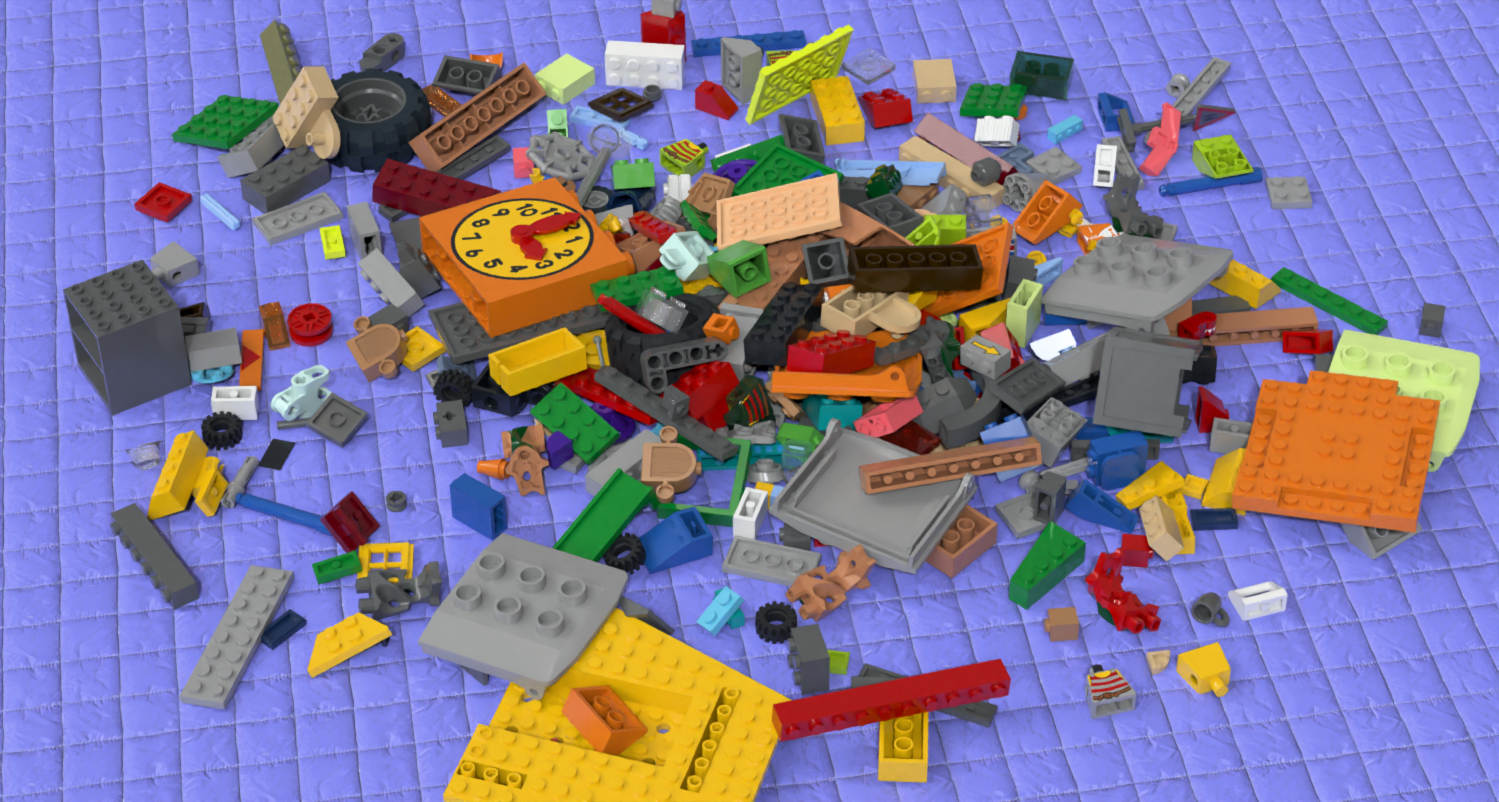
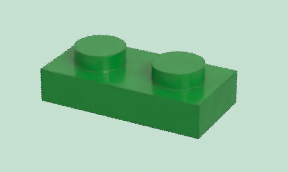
[312,550,362,585]

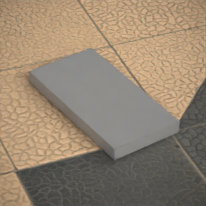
[252,192,343,246]
[722,535,822,586]

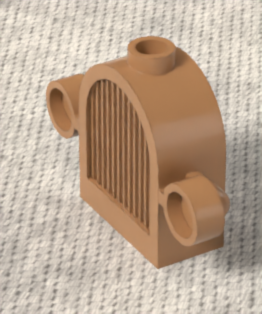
[346,316,408,382]
[641,426,702,503]

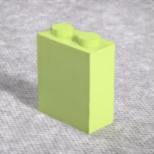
[535,53,595,105]
[1006,279,1043,348]

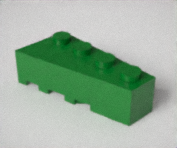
[1009,521,1086,610]

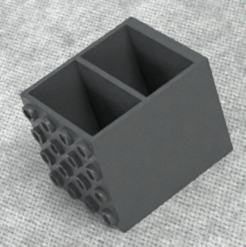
[63,260,192,416]

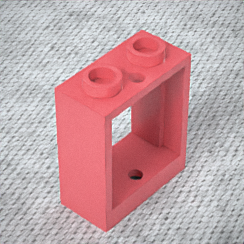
[853,395,923,437]

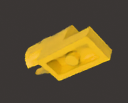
[191,456,228,517]

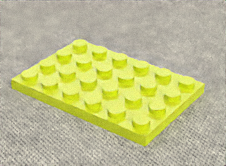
[745,24,854,125]

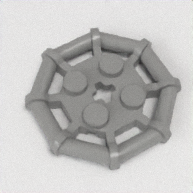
[526,131,596,181]

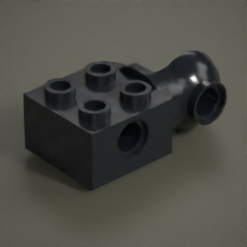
[470,362,557,417]

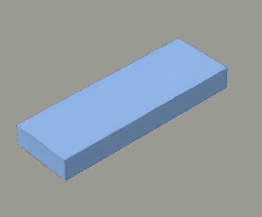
[570,105,631,132]

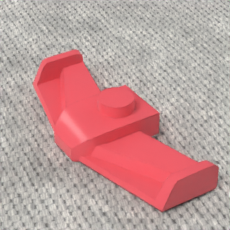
[1139,102,1182,176]

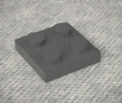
[306,393,368,448]

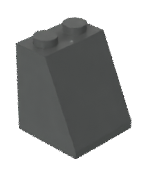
[801,237,851,288]

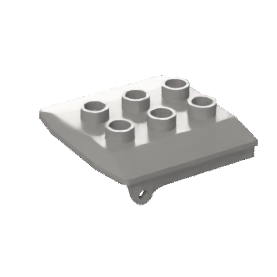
[1041,234,1234,333]
[769,418,977,574]
[418,533,628,700]

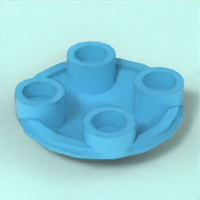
[191,365,234,383]

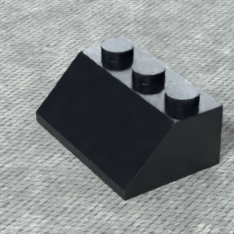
[1182,345,1217,384]

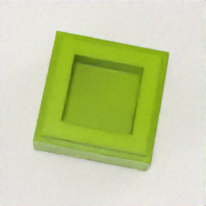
[827,650,850,675]

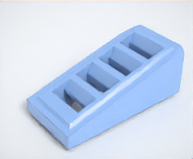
[1033,257,1063,287]

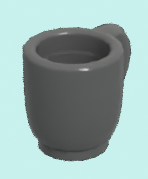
[1191,592,1230,627]

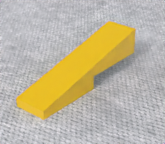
[1159,488,1195,555]

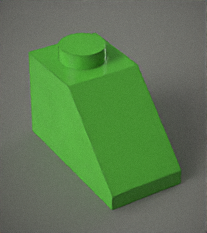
[776,422,825,464]

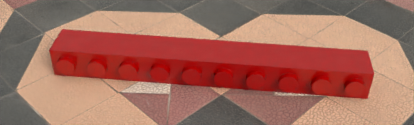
[771,658,1011,742]

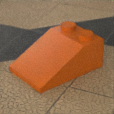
[1013,180,1083,245]

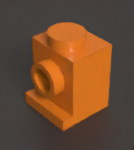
[702,313,740,345]

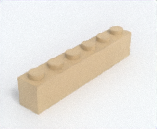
[899,136,1005,214]

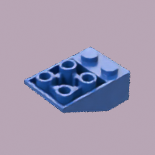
[639,506,713,574]

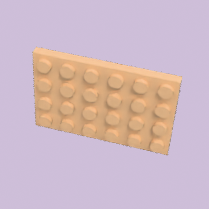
[717,173,842,251]

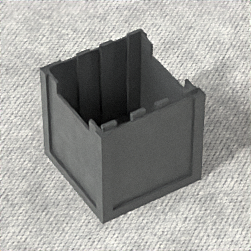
[1093,327,1203,438]

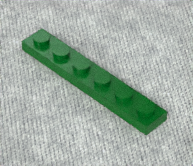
[1271,267,1388,335]

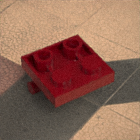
[319,491,380,553]

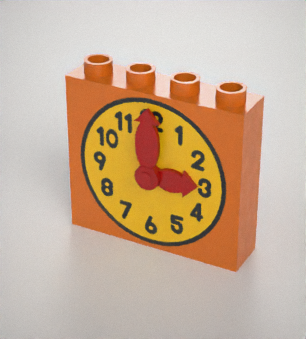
[419,177,635,338]

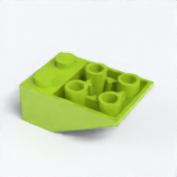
[1192,134,1253,179]

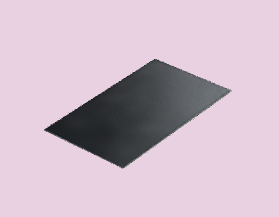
[258,438,295,470]

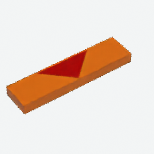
[239,329,264,391]

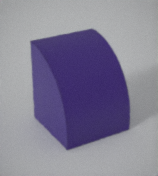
[547,430,574,470]

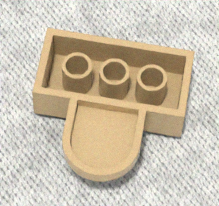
[272,66,340,159]
[820,285,921,339]

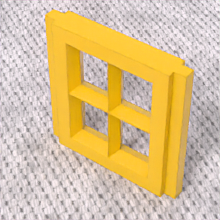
[357,542,414,584]

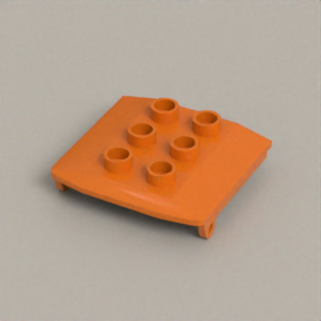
[772,329,922,402]

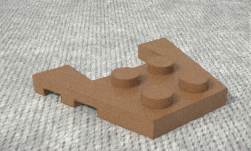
[679,173,735,239]

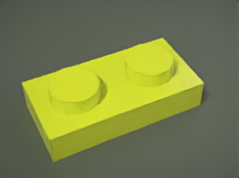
[319,225,346,260]

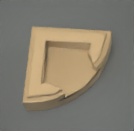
[1146,650,1170,675]

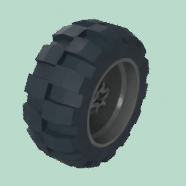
[328,69,432,173]

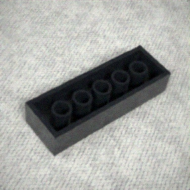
[743,282,825,367]

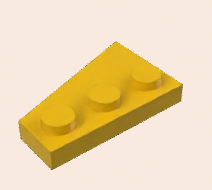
[1115,461,1185,510]

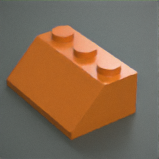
[562,685,648,755]

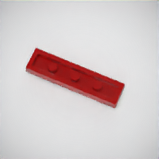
[628,211,677,244]

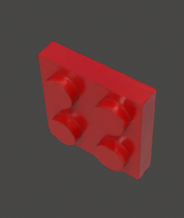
[134,182,192,223]

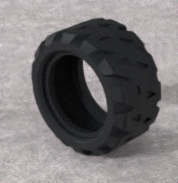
[604,293,720,391]

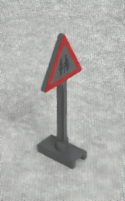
[1117,104,1236,153]

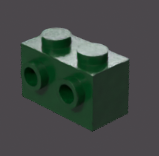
[866,164,903,199]

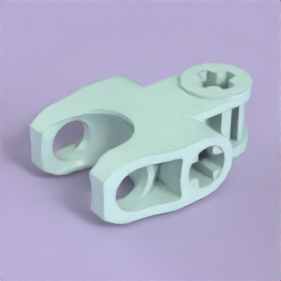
[270,365,332,421]

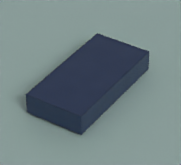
[1190,508,1238,531]
[261,609,307,650]

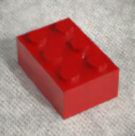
[659,360,740,420]

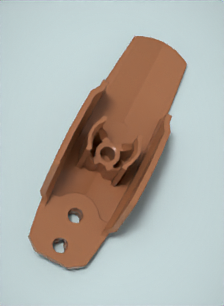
[818,202,915,258]

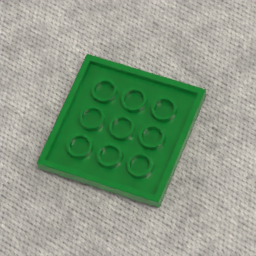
[171,95,279,149]
[731,143,844,197]

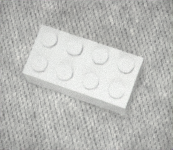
[605,40,685,90]

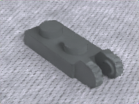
[874,335,927,366]

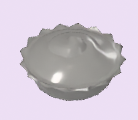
[747,458,788,484]

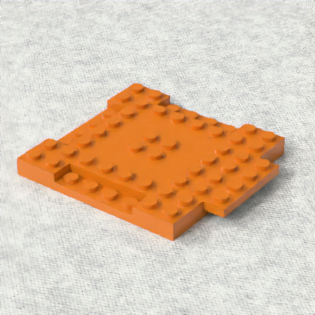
[1232,370,1440,533]

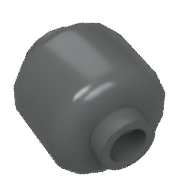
[971,157,1002,186]

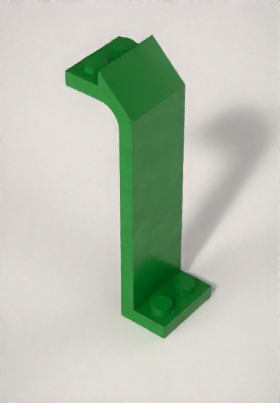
[552,468,660,562]

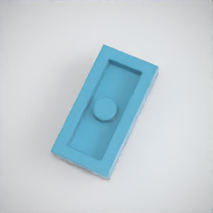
[696,586,744,636]

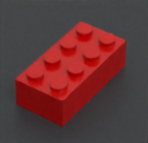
[786,330,876,374]

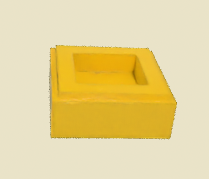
[1181,474,1209,500]

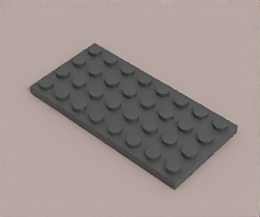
[428,302,612,365]

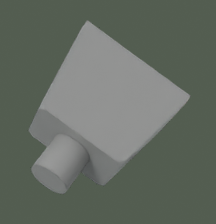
[150,241,200,287]

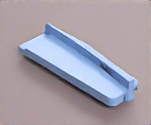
[835,158,946,186]

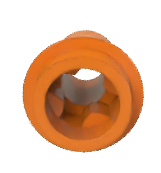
[477,458,510,480]

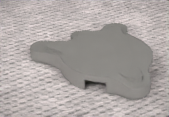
[715,420,776,444]

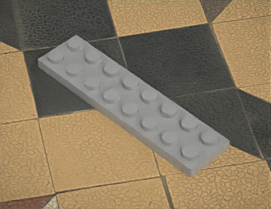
[179,565,295,709]

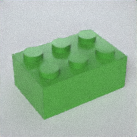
[610,158,655,189]

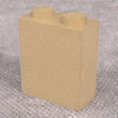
[912,59,956,104]

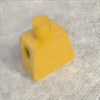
[1176,642,1231,697]

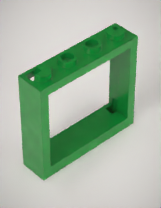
[656,434,752,527]

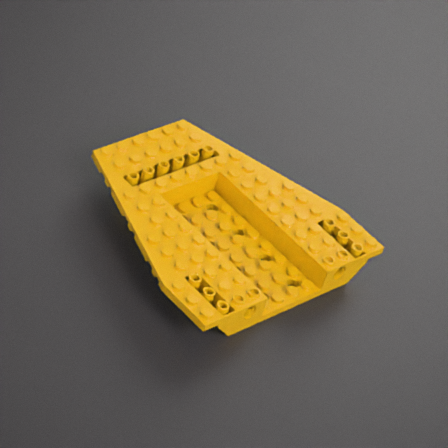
[443,608,792,802]

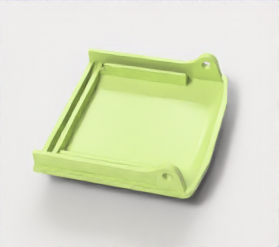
[1328,329,1480,472]

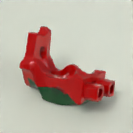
[1085,548,1161,634]

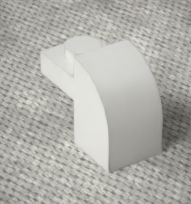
[1093,144,1117,187]

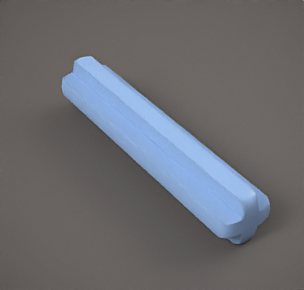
[200,193,241,230]

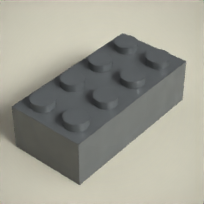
[240,145,330,214]

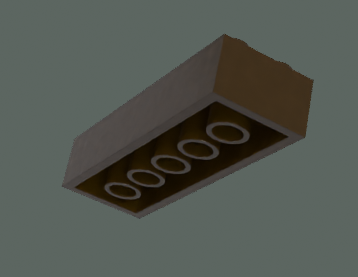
[847,244,983,293]

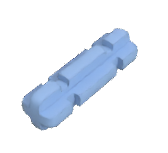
[615,126,649,150]

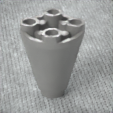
[1002,172,1055,212]

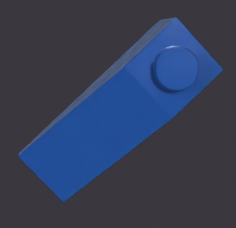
[1064,479,1139,534]

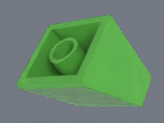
[707,240,771,298]

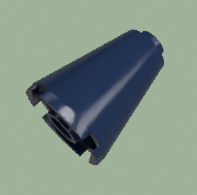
[606,187,656,214]

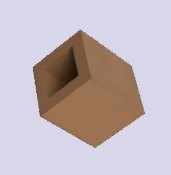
[1043,607,1079,642]

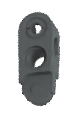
[359,33,405,72]

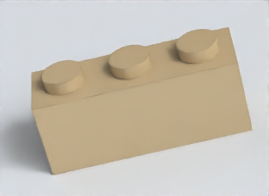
[1139,495,1184,561]

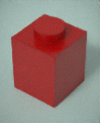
[1121,534,1154,568]

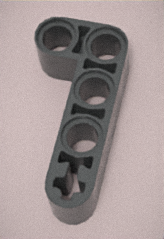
[640,336,728,393]

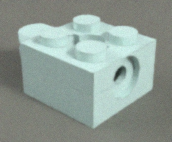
[659,231,714,281]

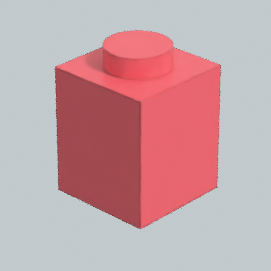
[513,147,534,178]

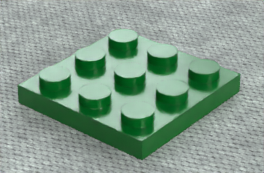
[960,83,1028,117]

